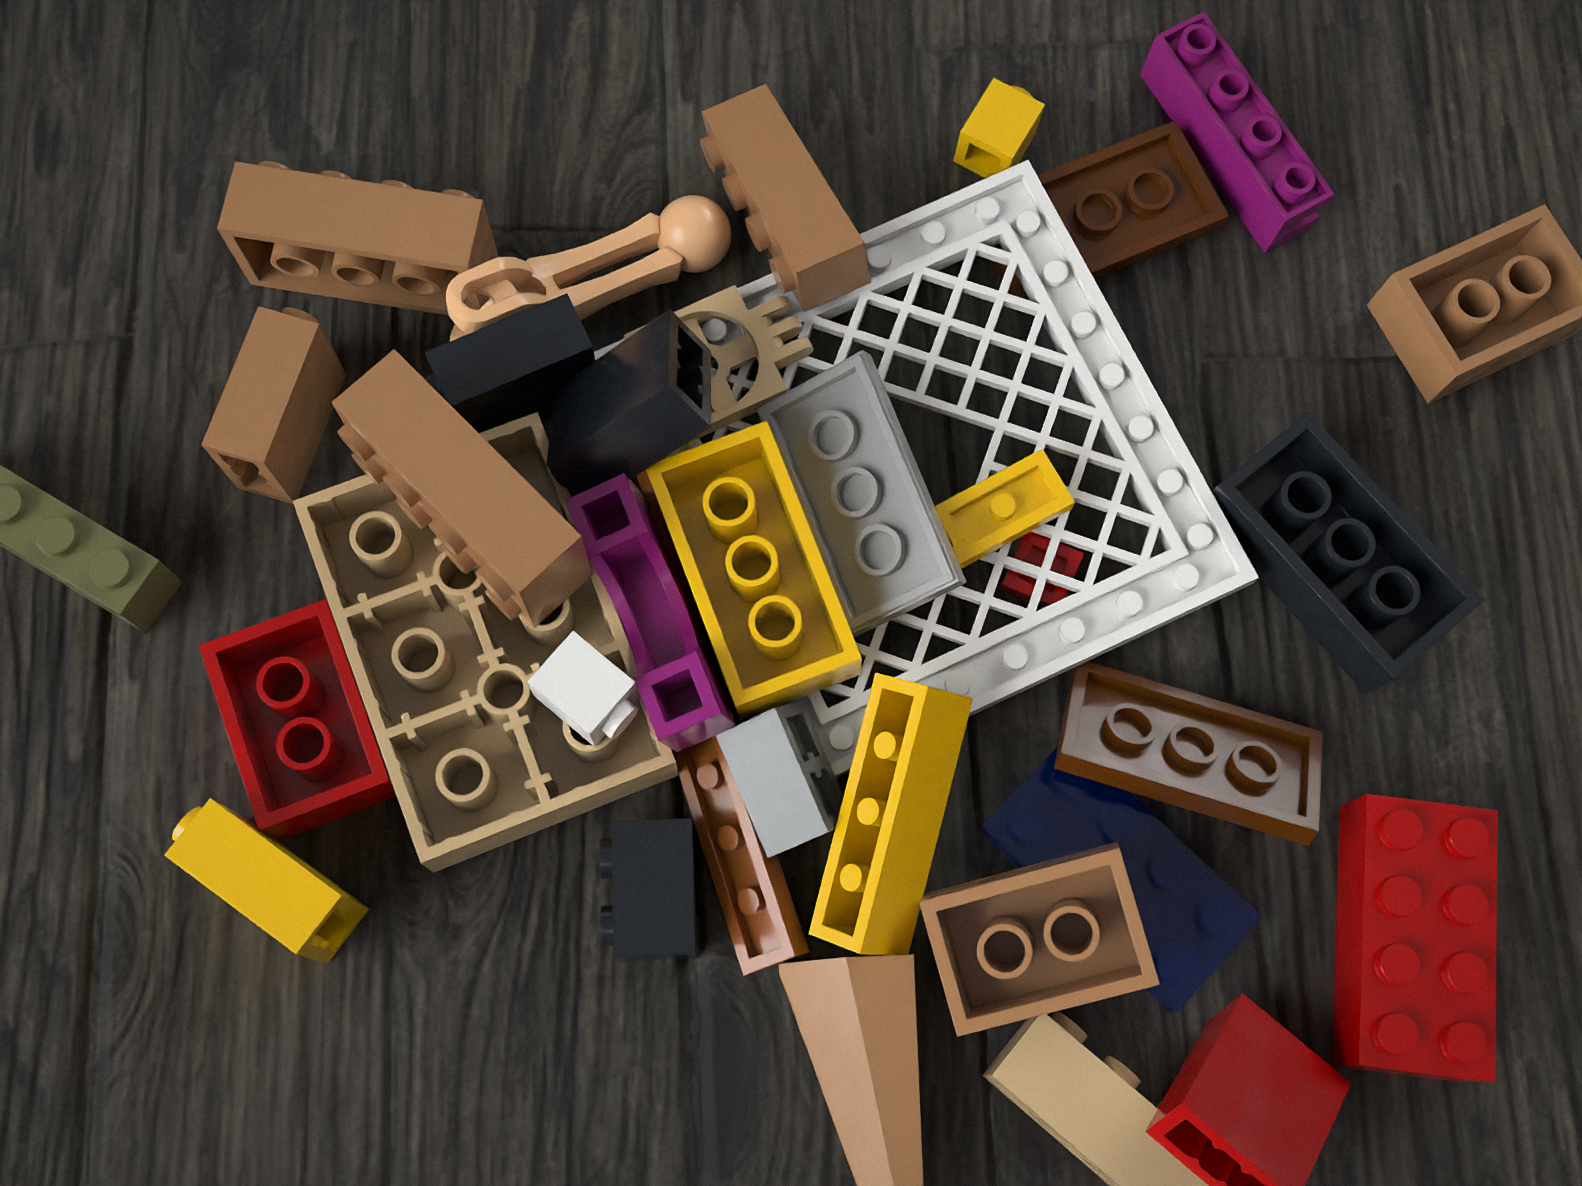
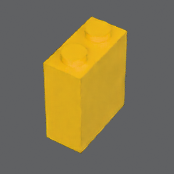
[164,798,369,963]

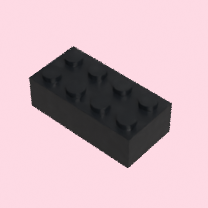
[1212,412,1485,695]

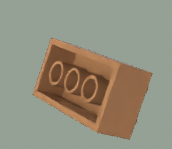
[217,161,499,315]
[331,349,592,628]

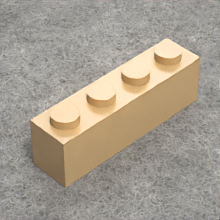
[982,1011,1208,1186]

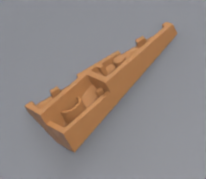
[779,954,923,1186]

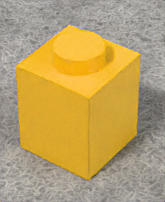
[953,78,1045,178]

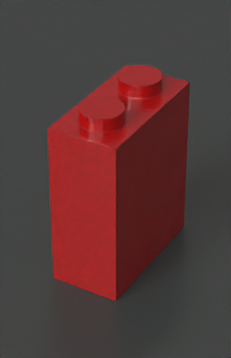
[1145,993,1351,1186]

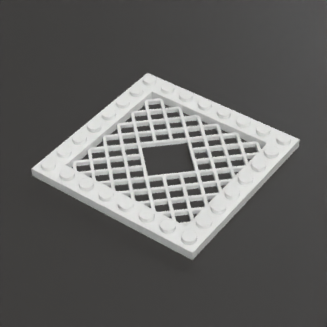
[594,160,1259,779]

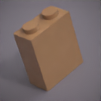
[201,306,347,504]

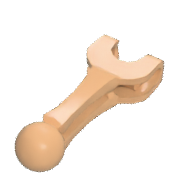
[446,195,732,341]

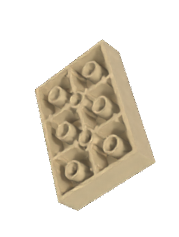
[293,412,678,872]

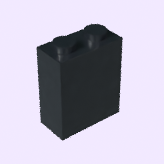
[424,293,595,433]
[546,309,711,494]

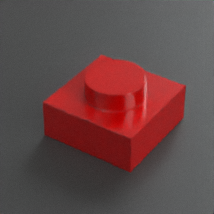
[1000,532,1084,608]

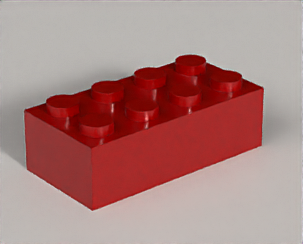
[1331,794,1498,1082]

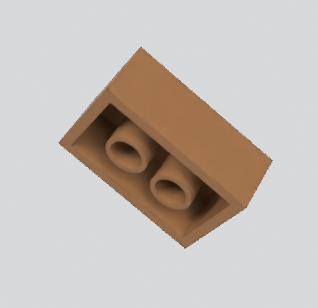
[1367,204,1582,404]
[919,842,1160,1037]

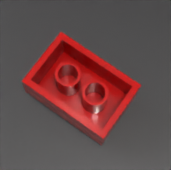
[199,599,397,841]

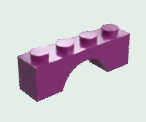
[565,473,737,752]

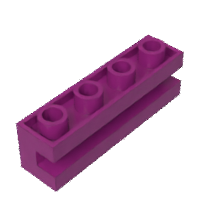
[1140,12,1335,253]

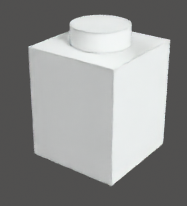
[527,631,639,747]

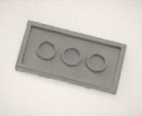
[757,350,967,637]

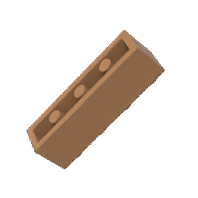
[700,84,871,312]

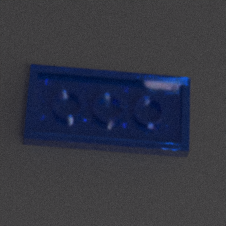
[979,746,1262,1013]

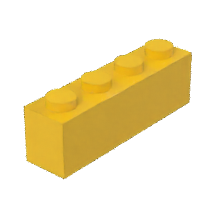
[808,673,973,956]

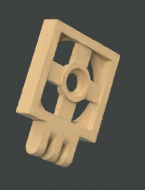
[623,285,814,446]

